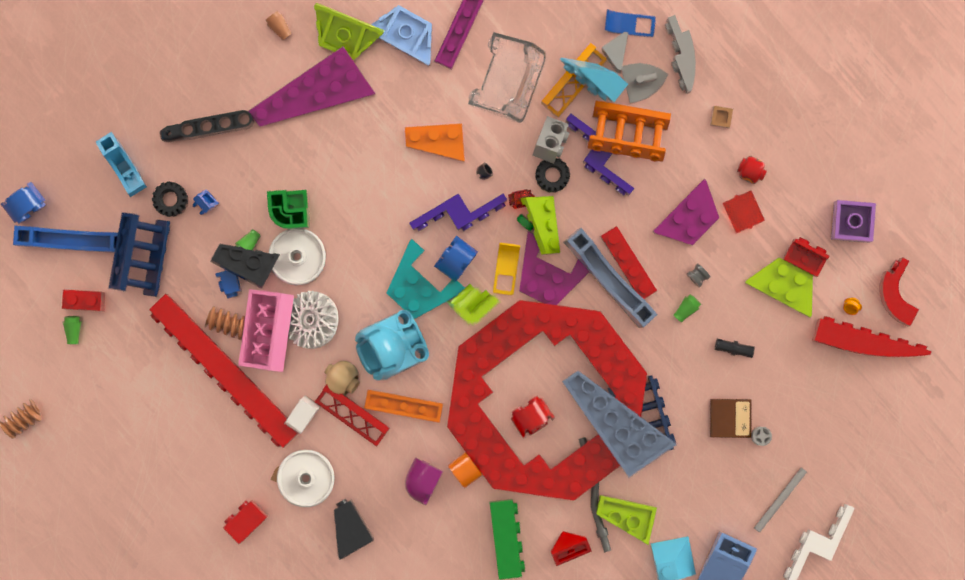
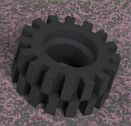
[535,158,570,193]
[152,181,188,217]

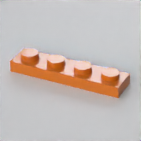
[364,390,443,423]

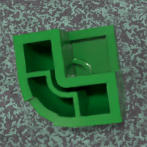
[267,190,310,229]

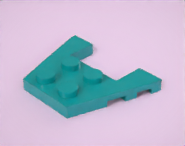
[386,239,465,319]

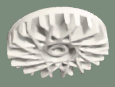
[269,228,326,286]
[288,291,338,349]
[277,450,335,507]

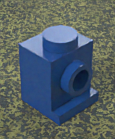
[215,270,242,299]

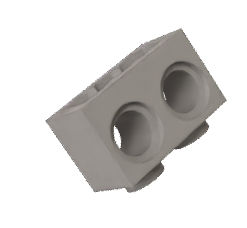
[532,116,569,164]

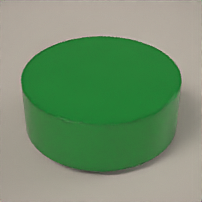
[516,214,534,231]

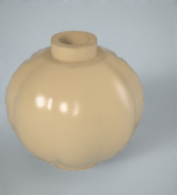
[324,361,360,396]

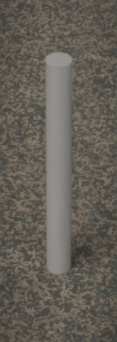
[754,468,807,532]

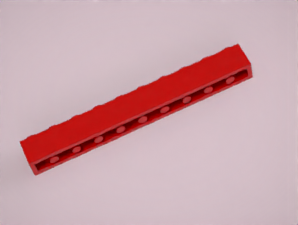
[149,294,299,448]

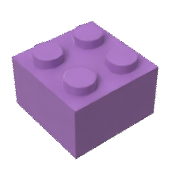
[831,200,876,243]

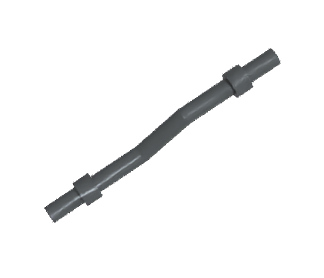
[579,437,611,552]

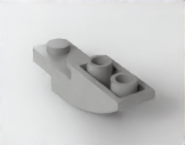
[665,15,696,94]

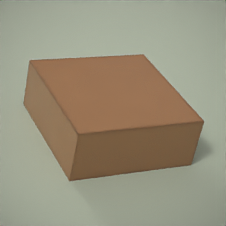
[711,106,733,128]

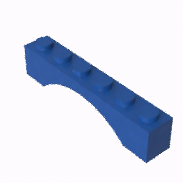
[13,226,118,253]

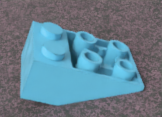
[559,57,628,102]

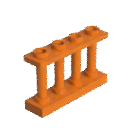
[587,100,671,162]

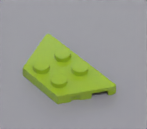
[314,3,385,60]
[745,258,813,318]

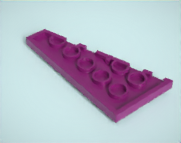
[249,46,376,127]

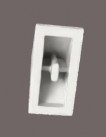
[285,396,321,434]

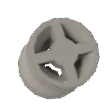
[751,426,772,446]

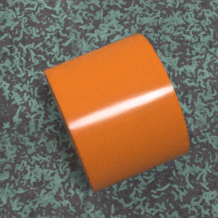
[448,452,482,488]

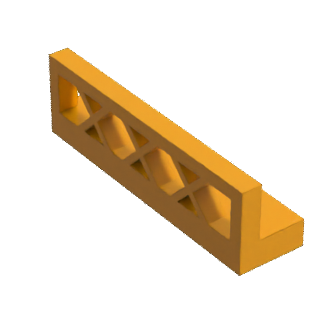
[541,43,607,118]

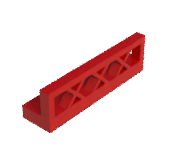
[315,384,390,447]

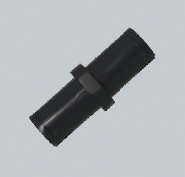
[714,338,755,358]

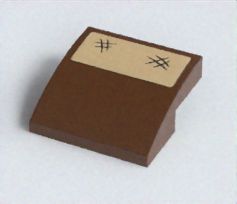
[710,399,752,438]

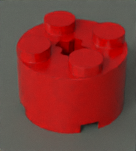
[511,396,555,439]

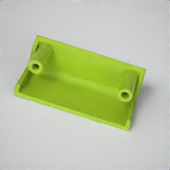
[447,284,500,324]

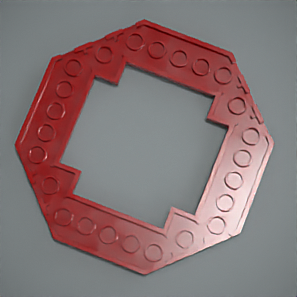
[447,300,647,501]

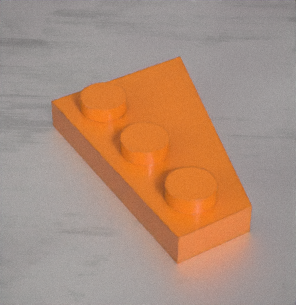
[405,123,465,162]

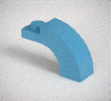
[95,132,147,197]

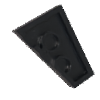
[210,244,280,289]

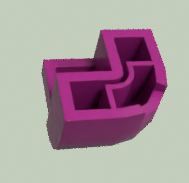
[405,457,443,506]

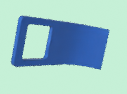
[605,9,656,37]

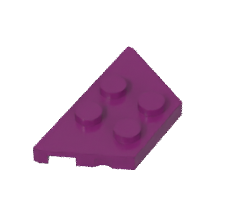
[653,179,719,245]

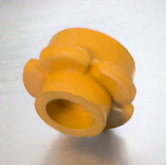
[843,297,862,315]

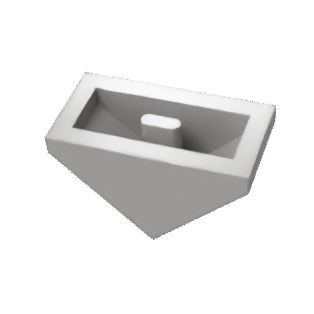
[602,32,628,73]

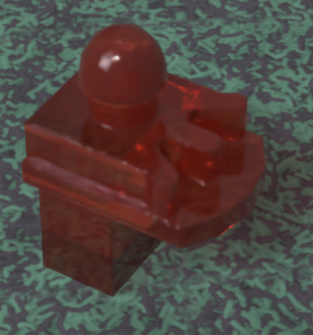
[508,189,535,209]

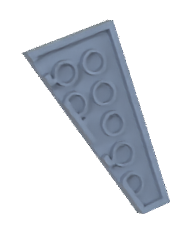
[562,371,677,477]

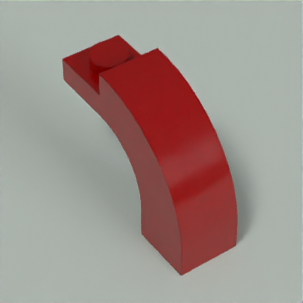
[880,257,919,327]

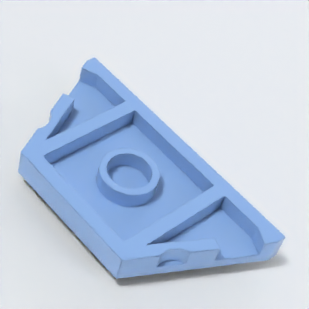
[371,5,432,66]

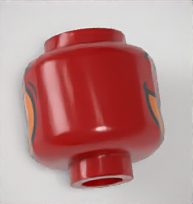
[737,156,767,184]

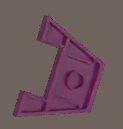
[519,232,589,305]

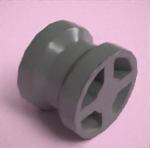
[687,264,711,288]

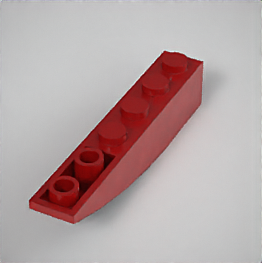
[812,316,932,357]

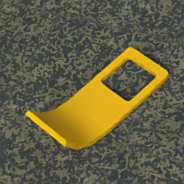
[493,242,520,295]

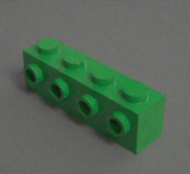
[490,499,525,580]

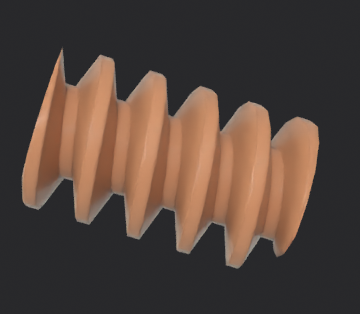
[205,306,245,340]
[0,399,42,439]

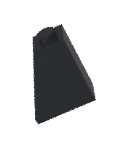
[334,499,374,560]

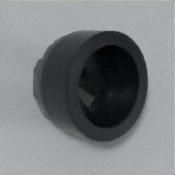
[476,163,493,180]

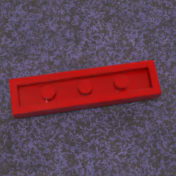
[600,226,657,299]

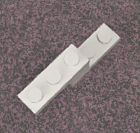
[784,504,855,580]

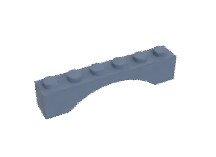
[564,228,658,328]

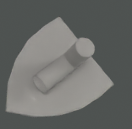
[622,63,668,103]

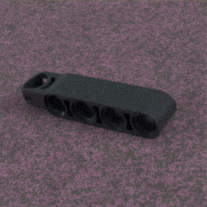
[159,110,254,142]

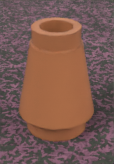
[266,11,292,40]

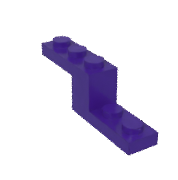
[565,113,634,196]
[409,193,507,231]

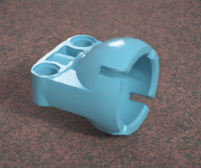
[355,310,429,380]

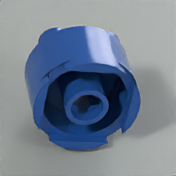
[0,182,46,224]
[434,236,478,282]

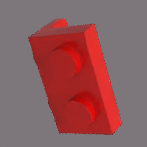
[783,237,830,277]

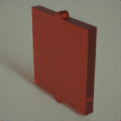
[722,190,765,233]

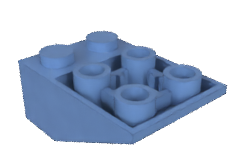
[698,531,757,580]

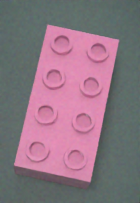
[238,289,294,372]

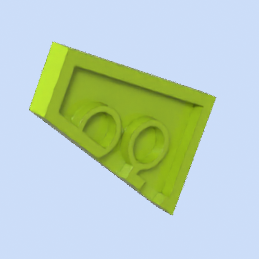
[520,196,560,255]
[596,495,657,545]

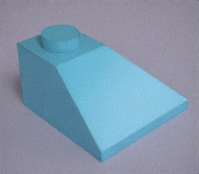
[651,536,696,580]

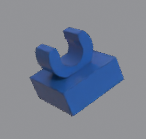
[193,189,219,215]

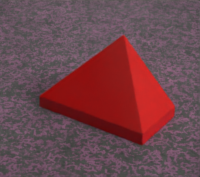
[551,531,592,566]

